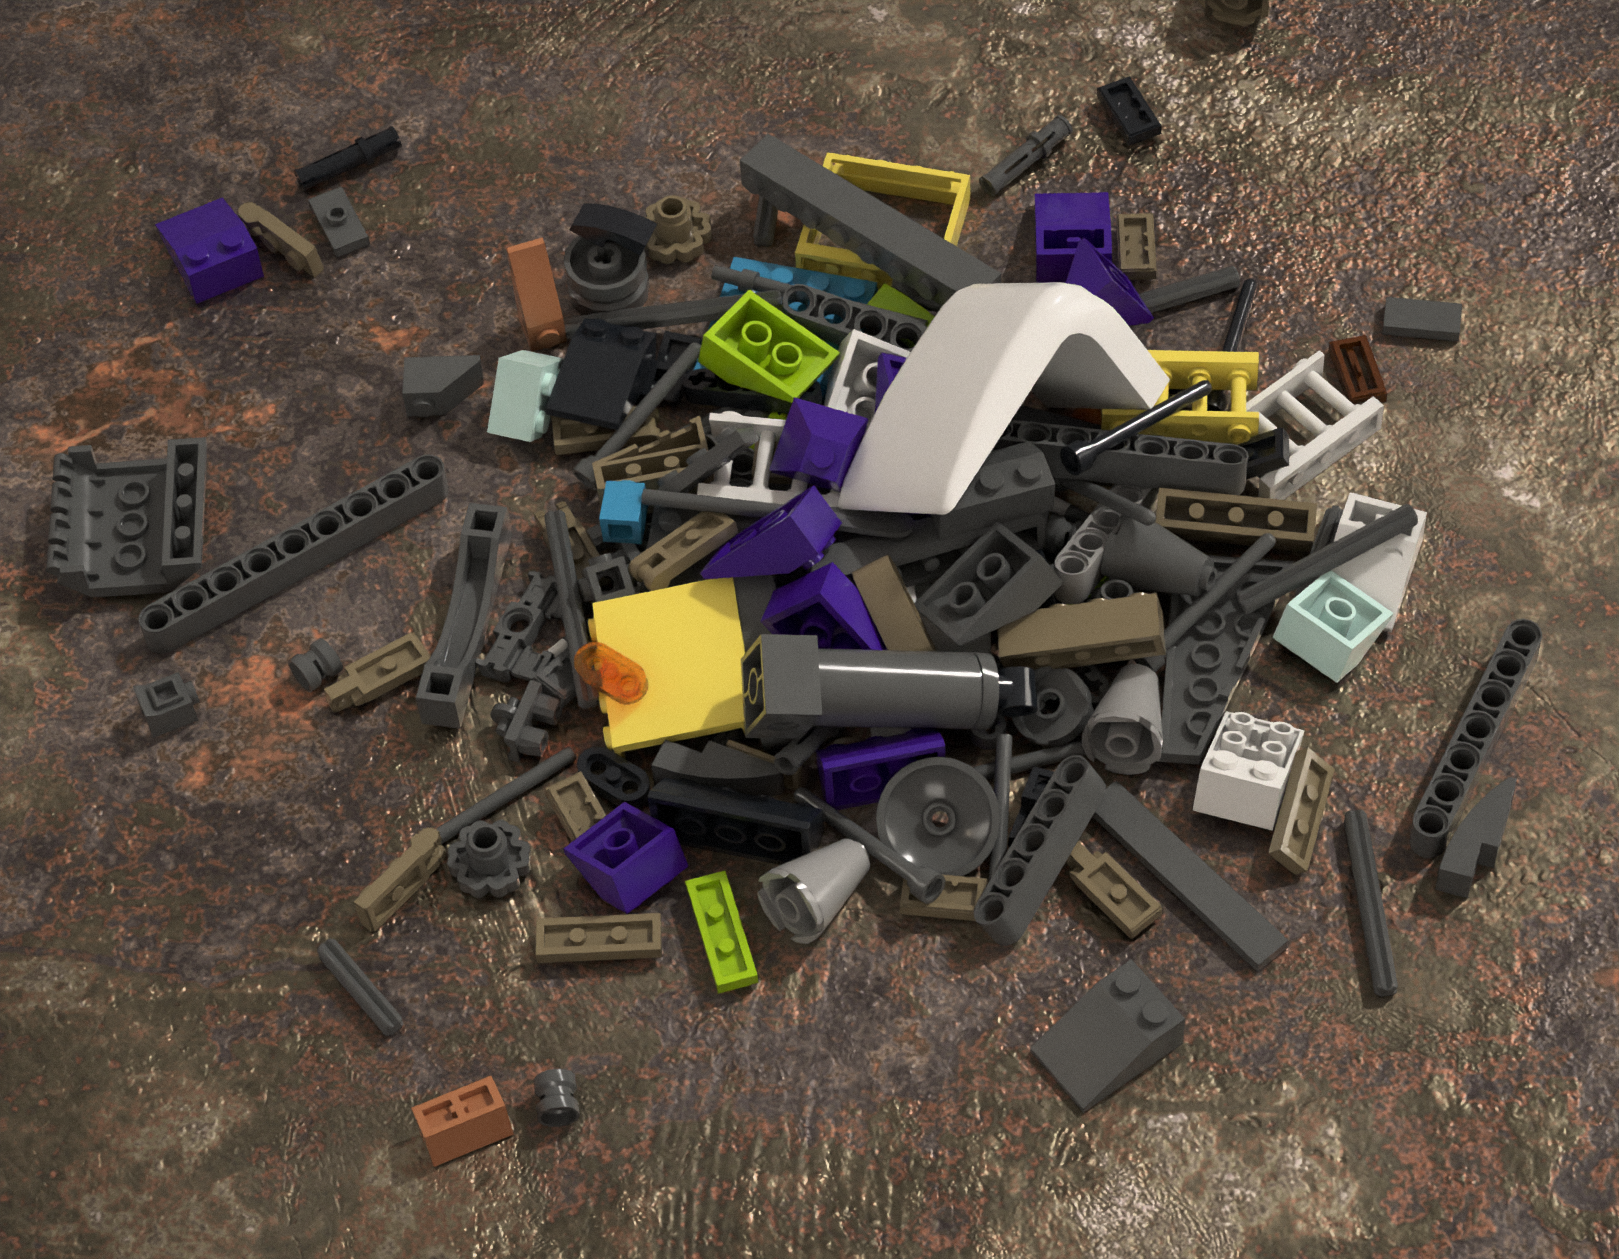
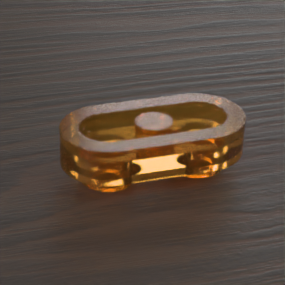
[574,642,649,705]

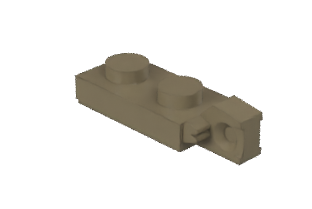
[324,632,431,713]
[1065,841,1163,939]

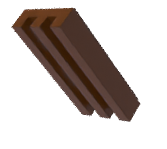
[1328,335,1387,405]

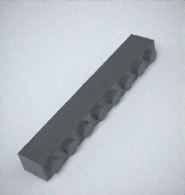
[740,134,1001,306]

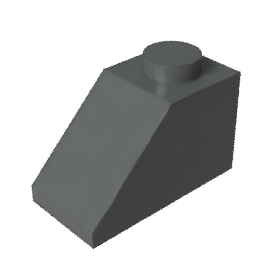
[402,355,484,417]

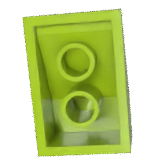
[698,290,840,403]

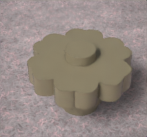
[645,195,712,264]

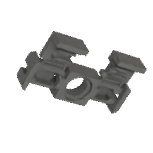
[476,571,591,682]

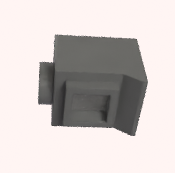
[133,672,200,738]

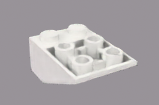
[1331,492,1427,633]
[1193,711,1305,831]

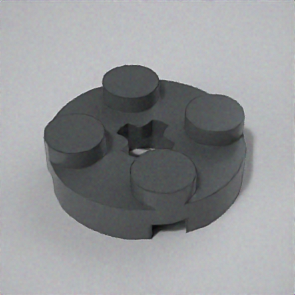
[1012,666,1094,749]

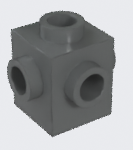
[577,553,638,608]

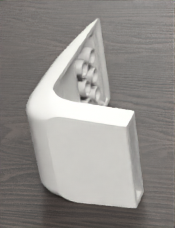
[837,282,1170,515]

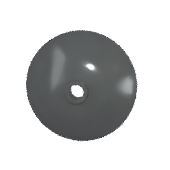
[876,757,1001,876]

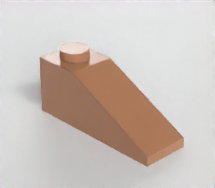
[506,237,567,352]

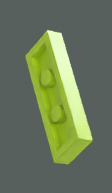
[685,870,759,994]

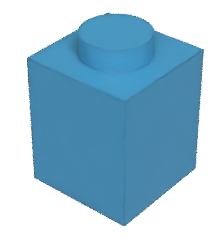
[599,480,649,544]

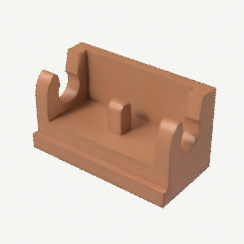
[411,1076,514,1167]

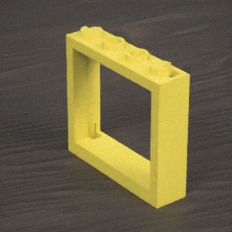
[795,152,970,290]

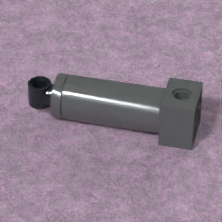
[741,634,1038,739]

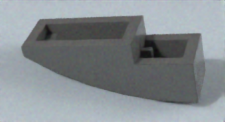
[651,740,785,796]
[1435,777,1517,898]

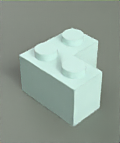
[487,350,564,442]

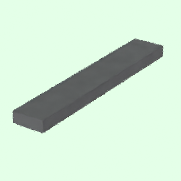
[1092,780,1289,972]

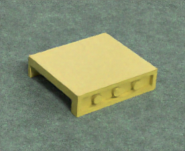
[588,577,746,759]

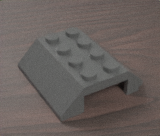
[46,437,208,598]

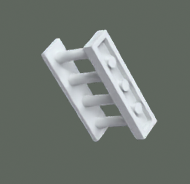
[1246,350,1384,500]
[697,411,865,507]

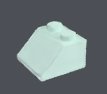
[1272,571,1394,683]

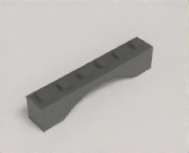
[416,503,512,729]

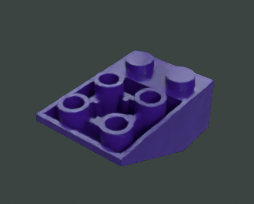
[1035,192,1112,283]

